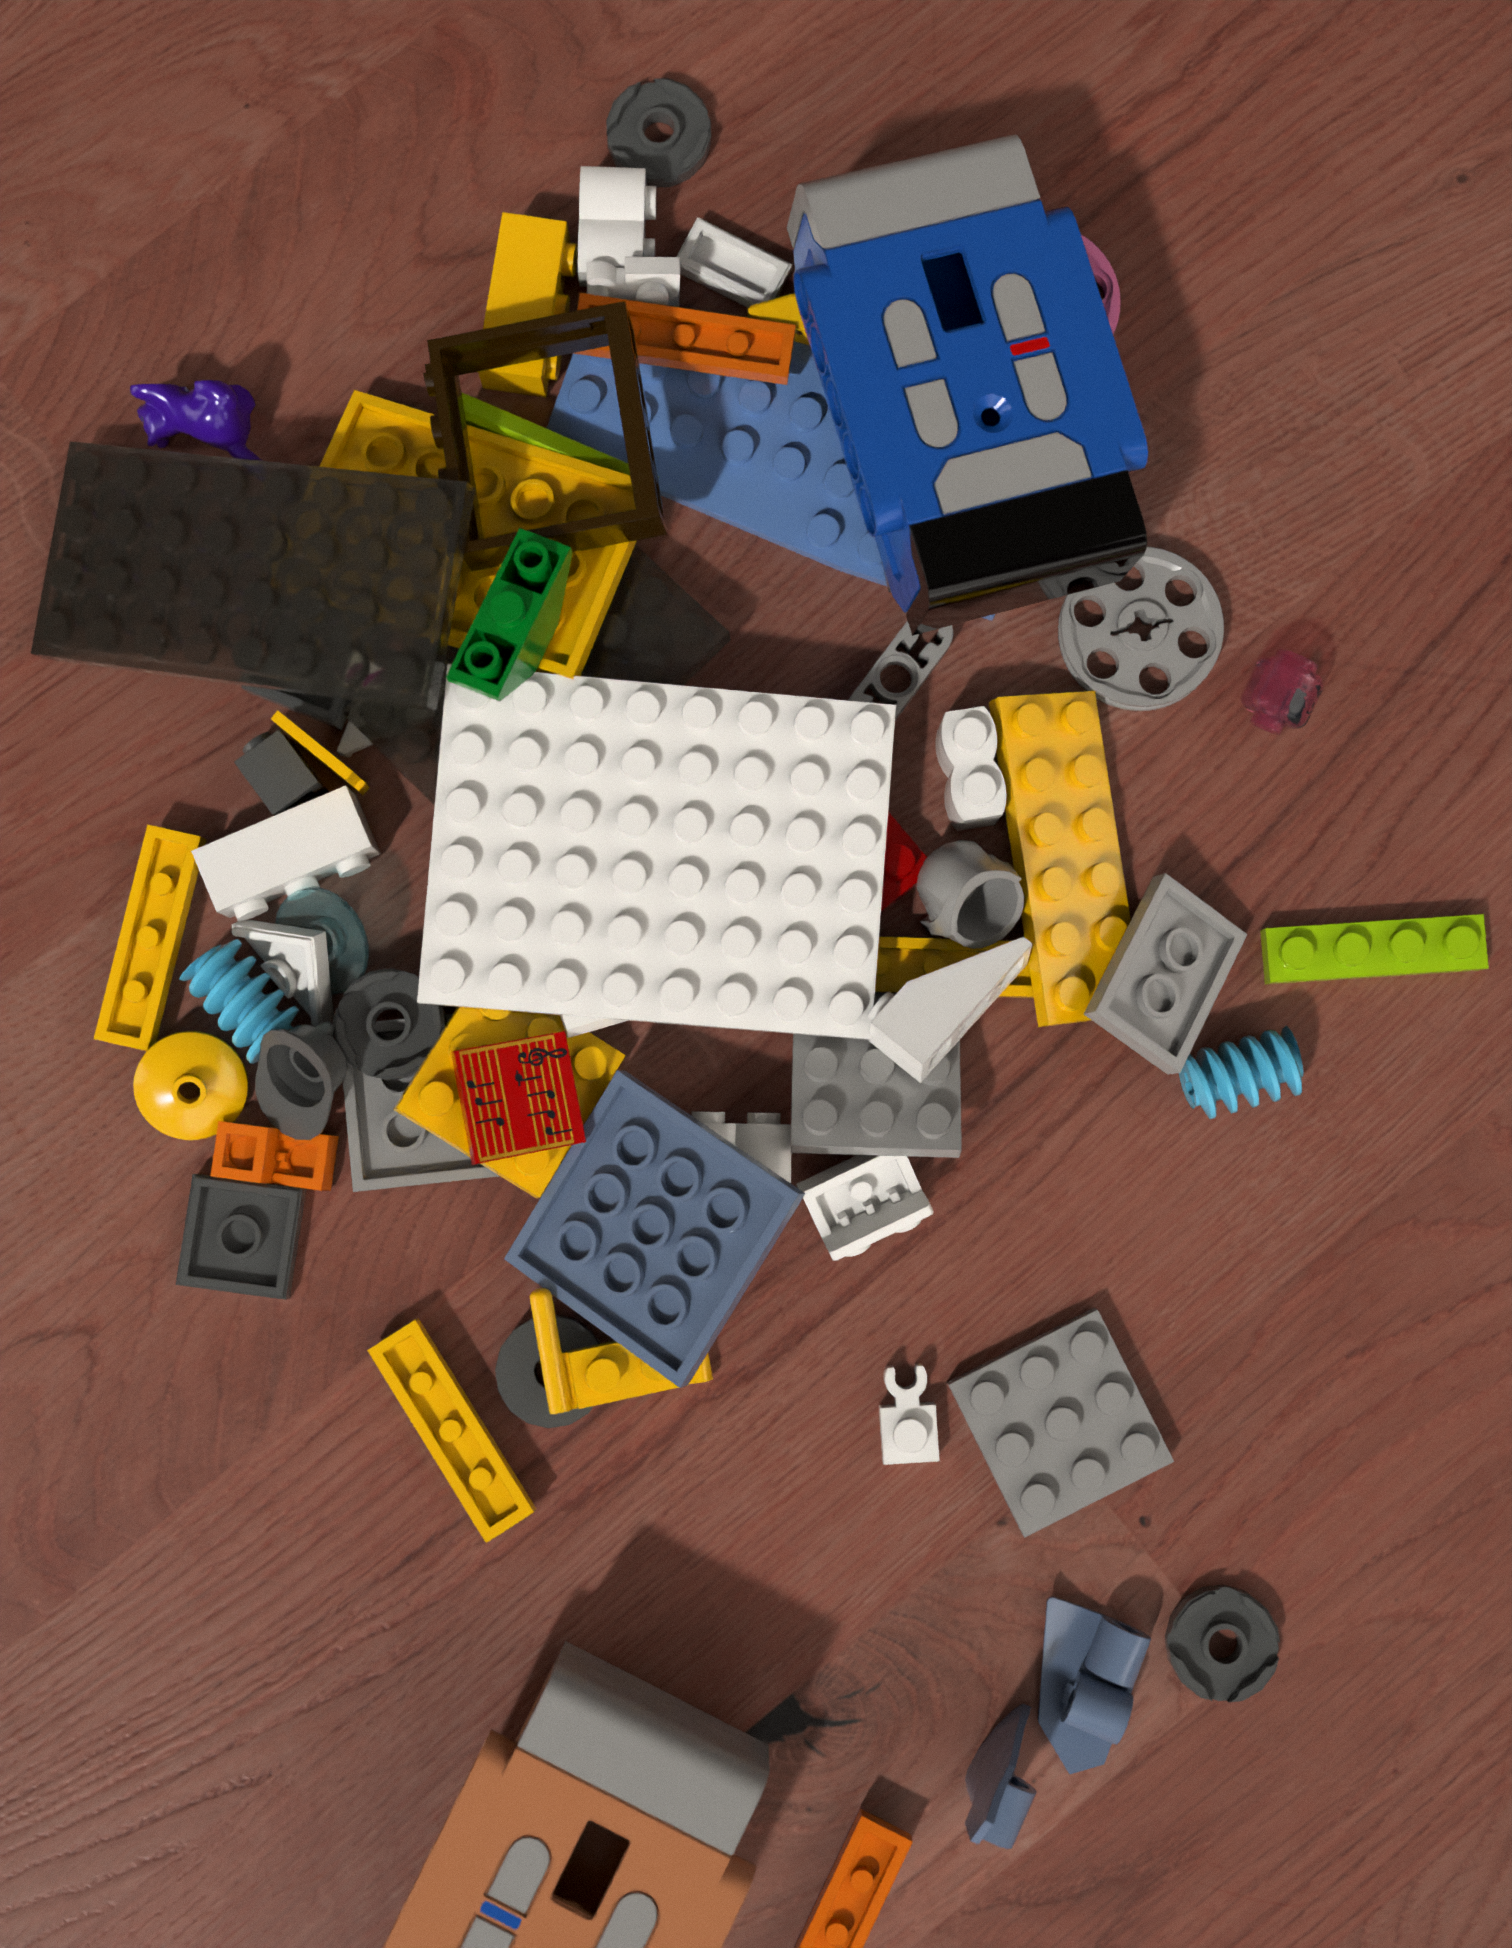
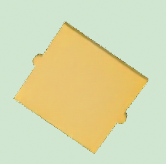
[270,710,370,796]

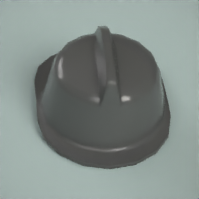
[255,1021,348,1140]

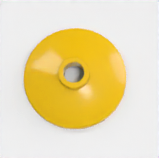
[133,1031,248,1140]

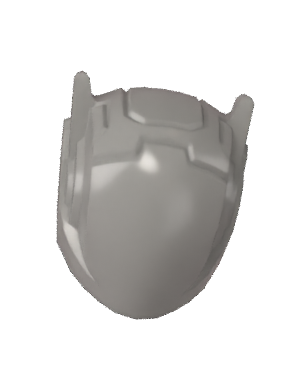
[916,840,1024,949]

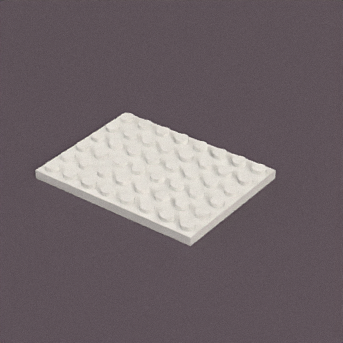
[417,664,896,1040]

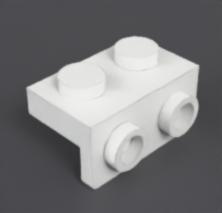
[797,1155,934,1261]

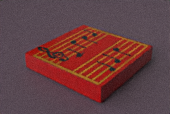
[451,1031,586,1165]

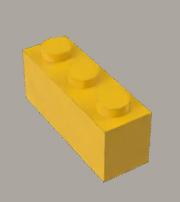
[478,212,578,398]

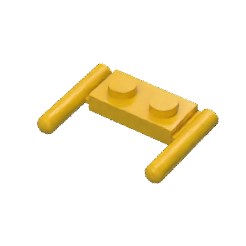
[529,1288,713,1414]

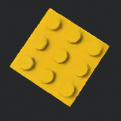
[393,1007,626,1198]

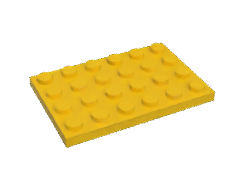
[268,390,637,680]

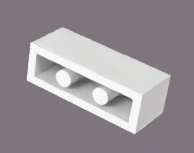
[191,786,381,921]

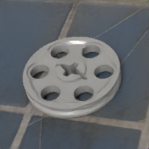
[1058,547,1224,711]

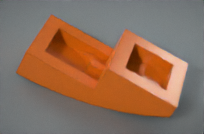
[210,1121,339,1191]

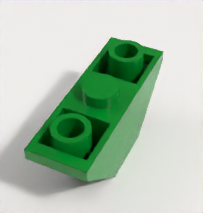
[446,528,573,702]

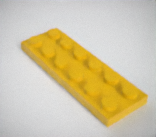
[989,691,1131,1027]

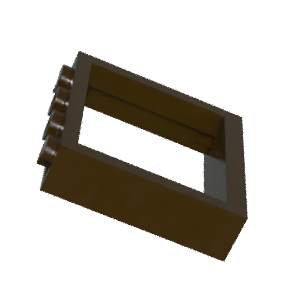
[423,301,667,571]

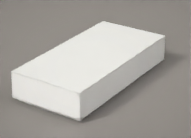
[676,217,792,308]

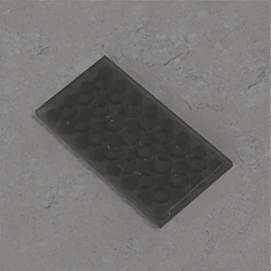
[31,441,476,711]

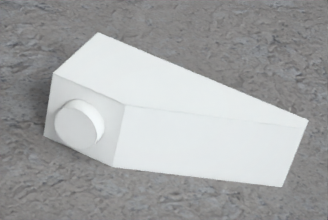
[868,937,1033,1083]

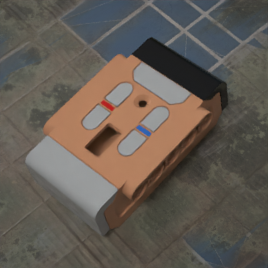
[382,1641,769,1948]

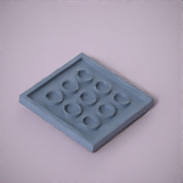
[504,1070,806,1388]

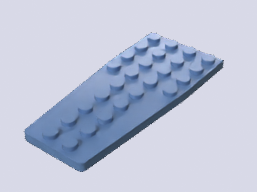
[547,342,1007,621]

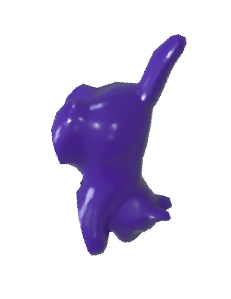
[130,380,272,484]

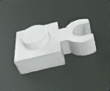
[587,257,680,307]
[879,1363,940,1465]

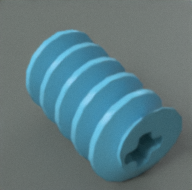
[179,939,299,1064]
[1179,1026,1304,1119]

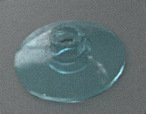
[275,887,369,994]

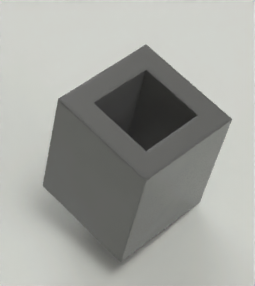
[234,729,329,816]

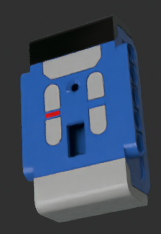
[787,134,1148,636]

